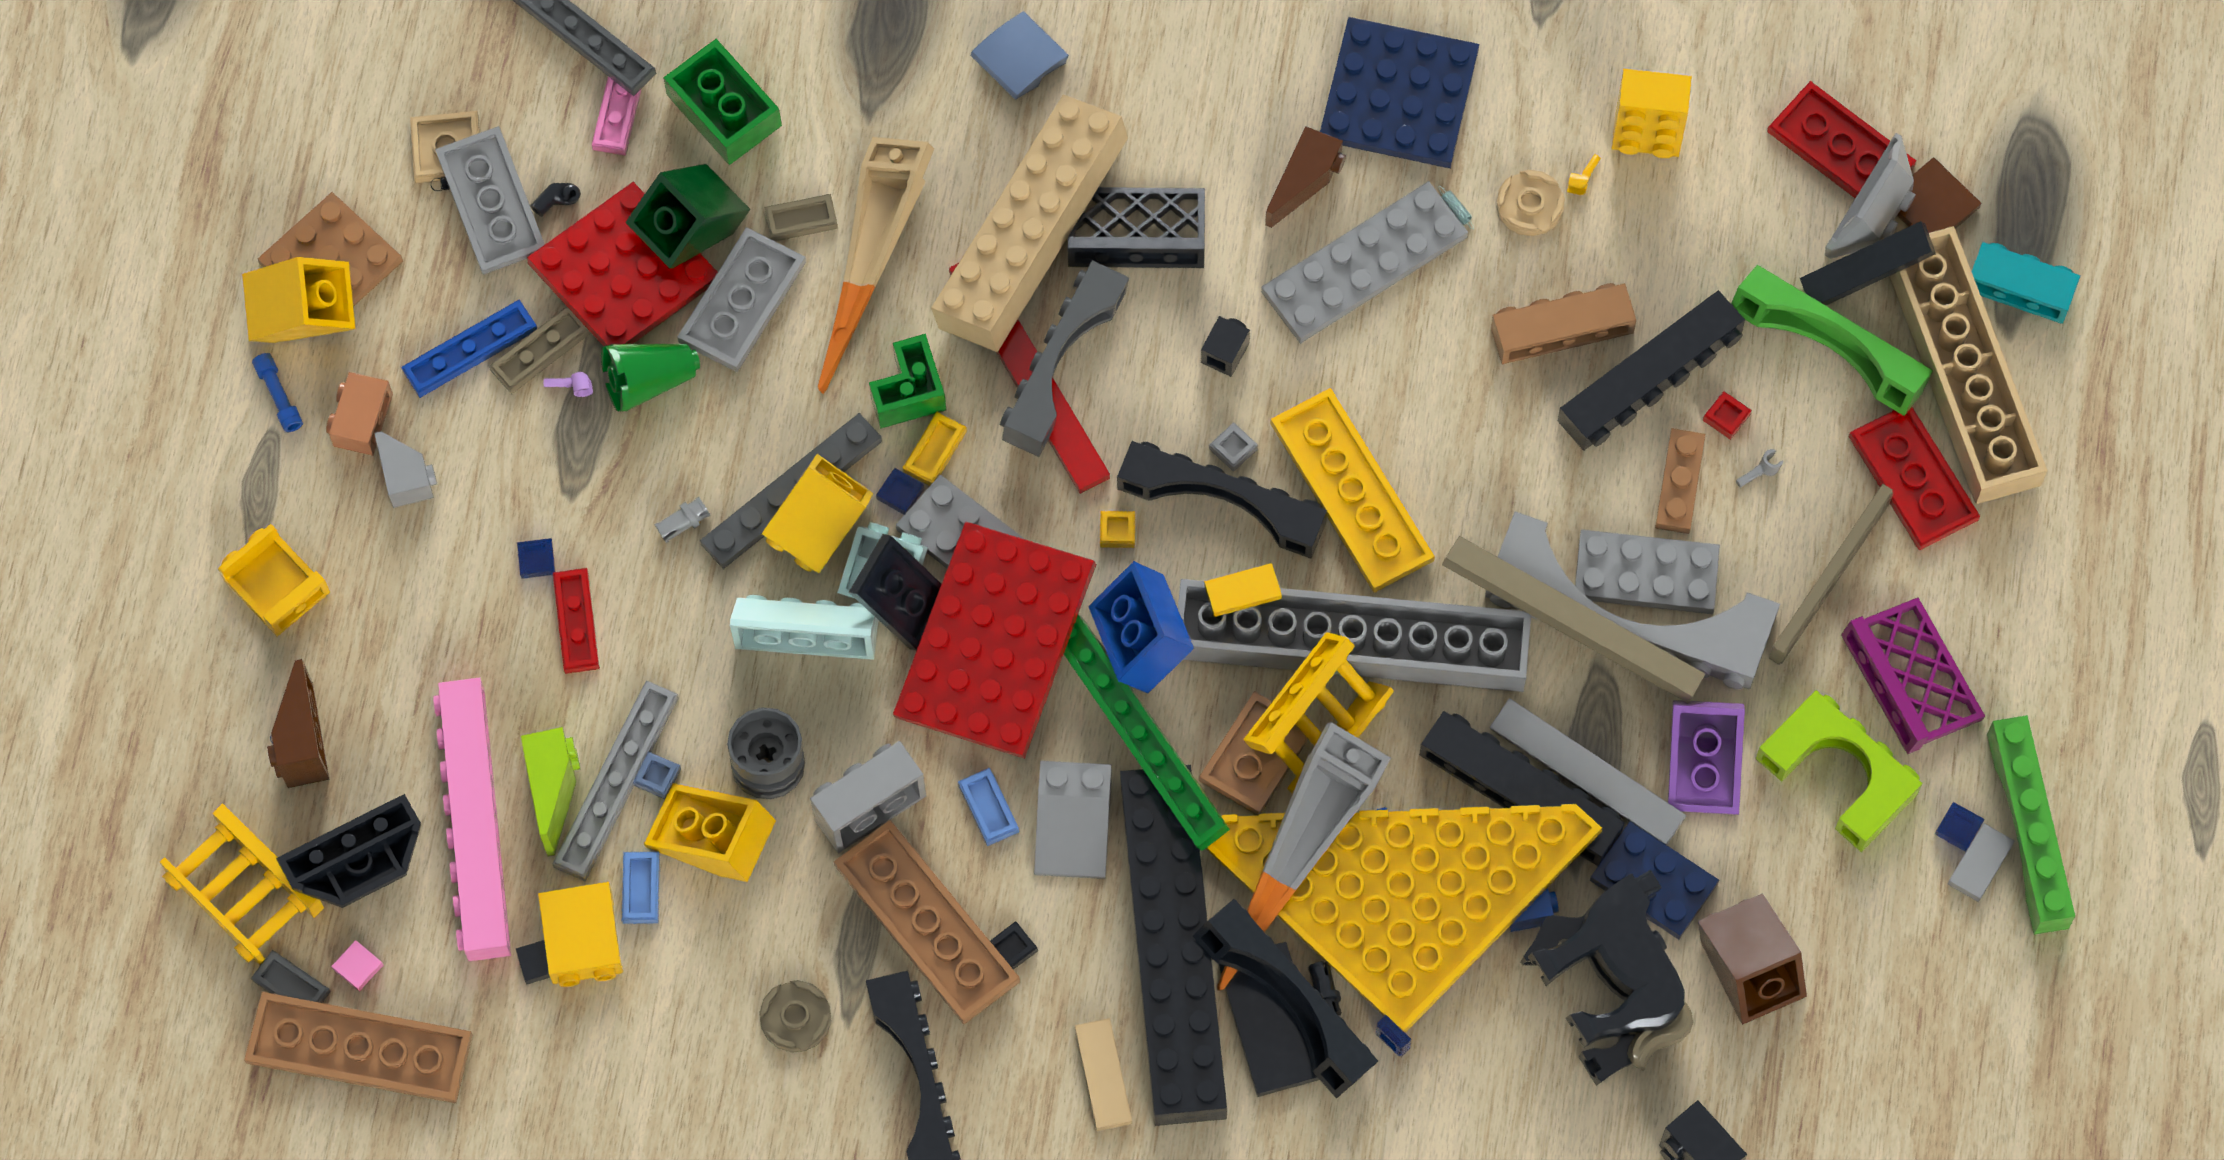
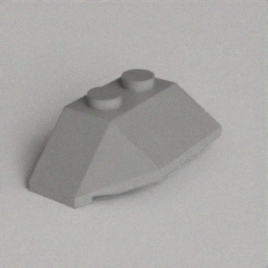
[1825,133,1916,259]

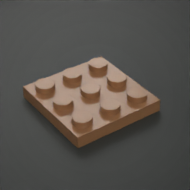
[258,192,403,307]

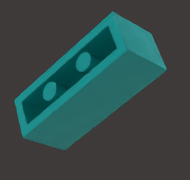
[1972,241,2081,324]

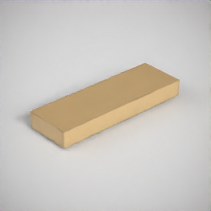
[1075,1018,1132,1131]

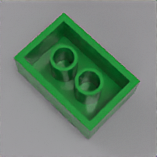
[663,39,782,165]

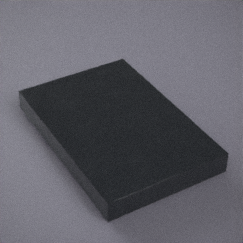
[849,534,942,651]

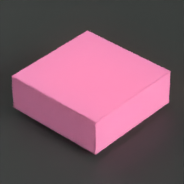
[331,940,383,992]

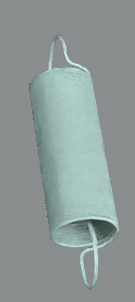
[1439,186,1474,229]

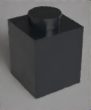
[1201,316,1250,377]

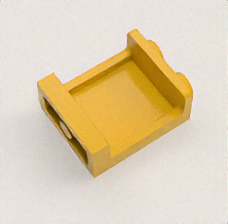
[218,524,330,637]
[538,882,623,987]

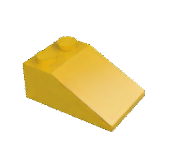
[644,783,776,882]

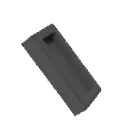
[251,950,331,1003]

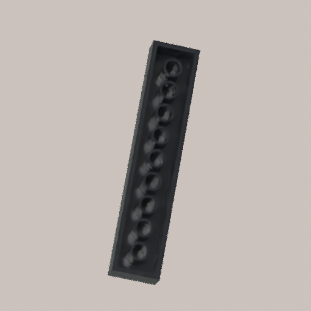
[1120,764,1227,1126]

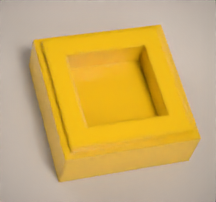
[1100,511,1135,548]

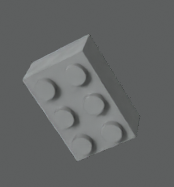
[810,741,926,853]

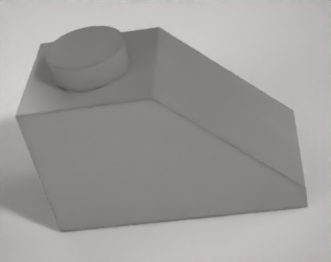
[374,431,437,508]

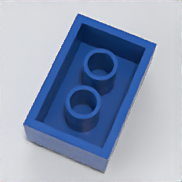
[1088,561,1194,694]

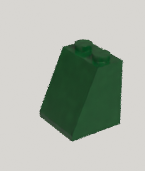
[625,164,751,269]

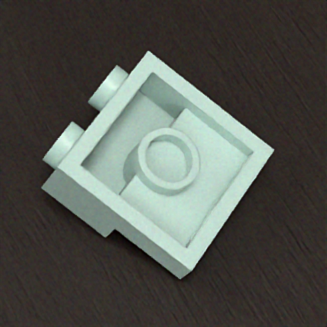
[837,522,928,598]

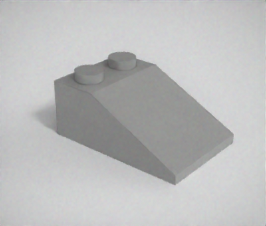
[1034,761,1112,879]

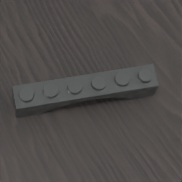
[1000,260,1129,457]

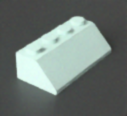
[730,595,878,660]

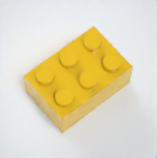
[1612,68,1692,158]

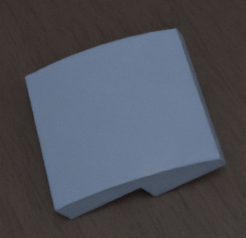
[970,11,1069,100]

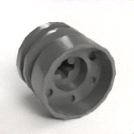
[727,707,805,799]

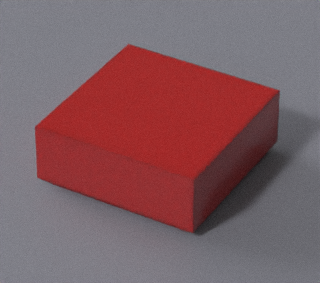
[1703,391,1752,440]

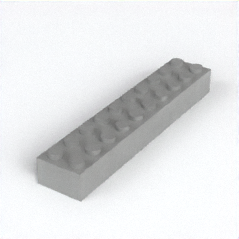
[1178,579,1531,692]

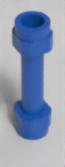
[252,353,303,433]

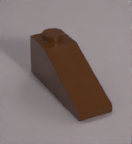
[1265,126,1346,228]

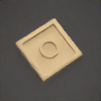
[410,111,480,183]

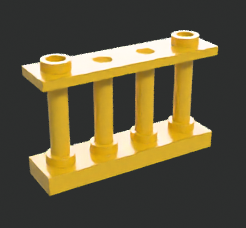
[1243,632,1394,793]
[160,803,324,965]

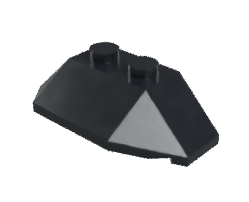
[276,794,421,908]

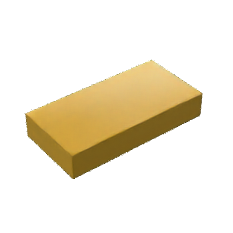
[903,412,967,486]
[1204,563,1282,617]

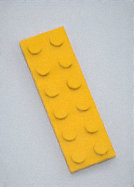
[1270,388,1435,593]

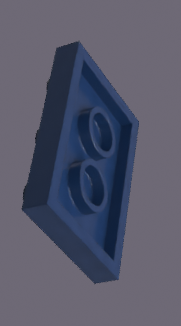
[1590,821,1719,940]

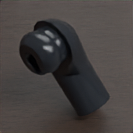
[530,183,581,217]

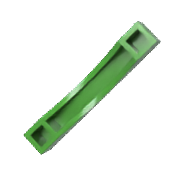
[1731,265,1933,416]
[1987,715,2076,935]

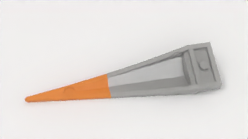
[1217,722,1391,991]

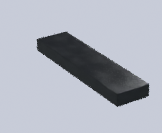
[1800,221,1936,305]

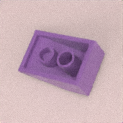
[1668,700,1745,815]

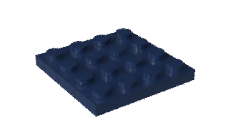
[1320,17,1480,169]

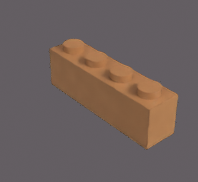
[1491,283,1636,365]

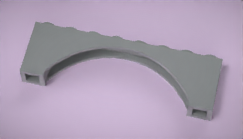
[1485,512,1780,690]

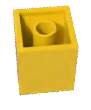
[242,257,356,343]
[762,454,874,573]

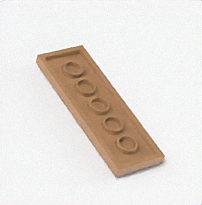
[833,820,1021,1025]
[244,992,473,1104]

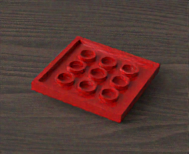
[527,181,718,346]

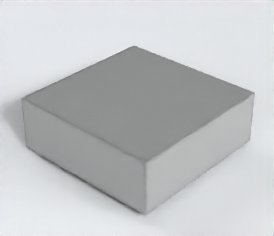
[1209,422,1258,472]

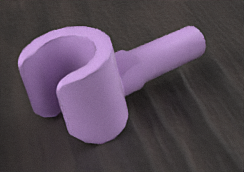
[543,372,593,397]

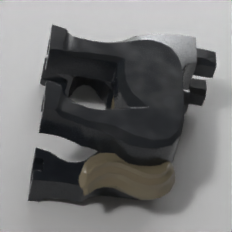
[1520,870,1693,1086]

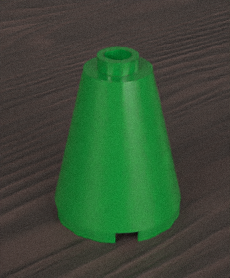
[601,344,700,412]

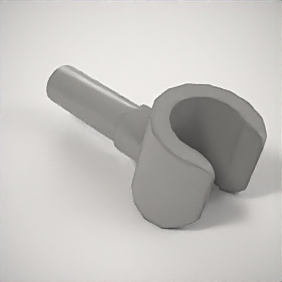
[1736,449,1783,487]

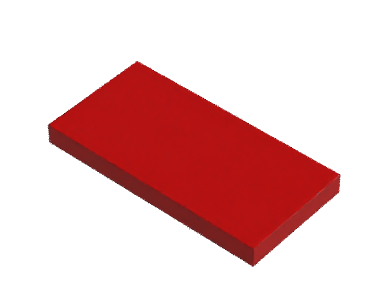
[1767,81,1917,198]
[1848,407,1980,550]

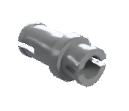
[654,497,710,543]

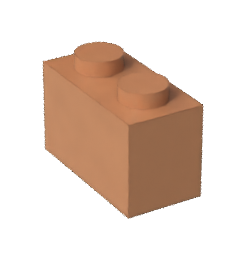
[326,372,393,456]

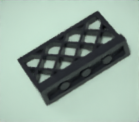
[1068,187,1205,268]

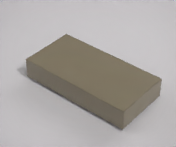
[764,194,838,241]

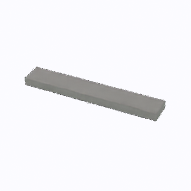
[553,681,679,881]
[1490,698,1686,845]

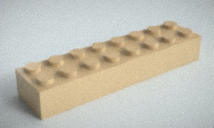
[931,94,1128,352]
[1890,226,2048,504]

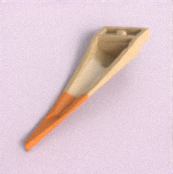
[818,137,934,394]

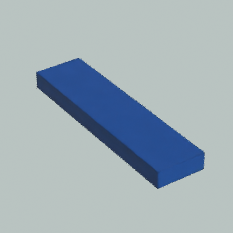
[401,299,537,398]

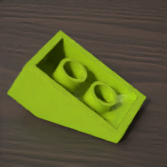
[521,727,581,857]

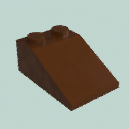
[267,659,330,788]

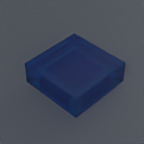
[876,468,924,515]
[517,538,556,579]
[1935,802,1984,852]
[1376,1015,1412,1057]

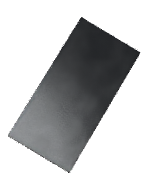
[1217,942,1319,1097]

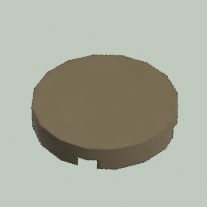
[759,980,831,1053]

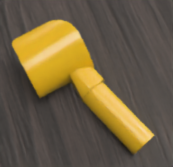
[1567,154,1601,195]

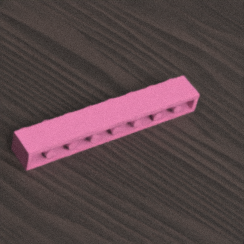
[433,678,511,961]

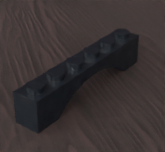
[1117,441,1327,559]
[1193,899,1378,1099]
[866,970,961,1160]

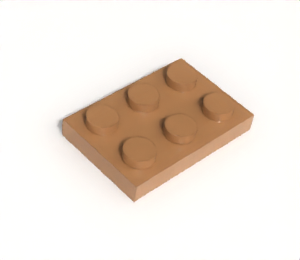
[1199,691,1308,815]

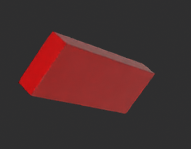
[553,568,600,674]

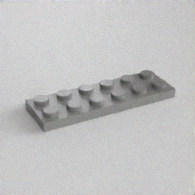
[1261,181,1468,344]

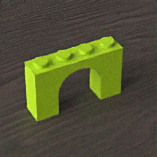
[1756,690,1923,853]

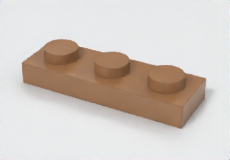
[1655,428,1706,534]

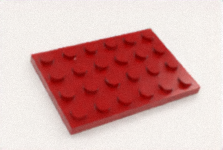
[893,521,1097,759]

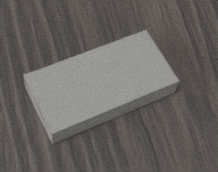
[1948,823,2015,902]

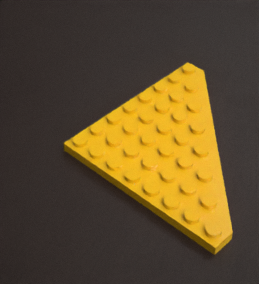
[1206,804,1602,1035]

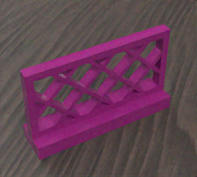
[1841,597,1985,755]

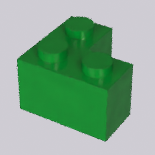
[869,333,946,429]

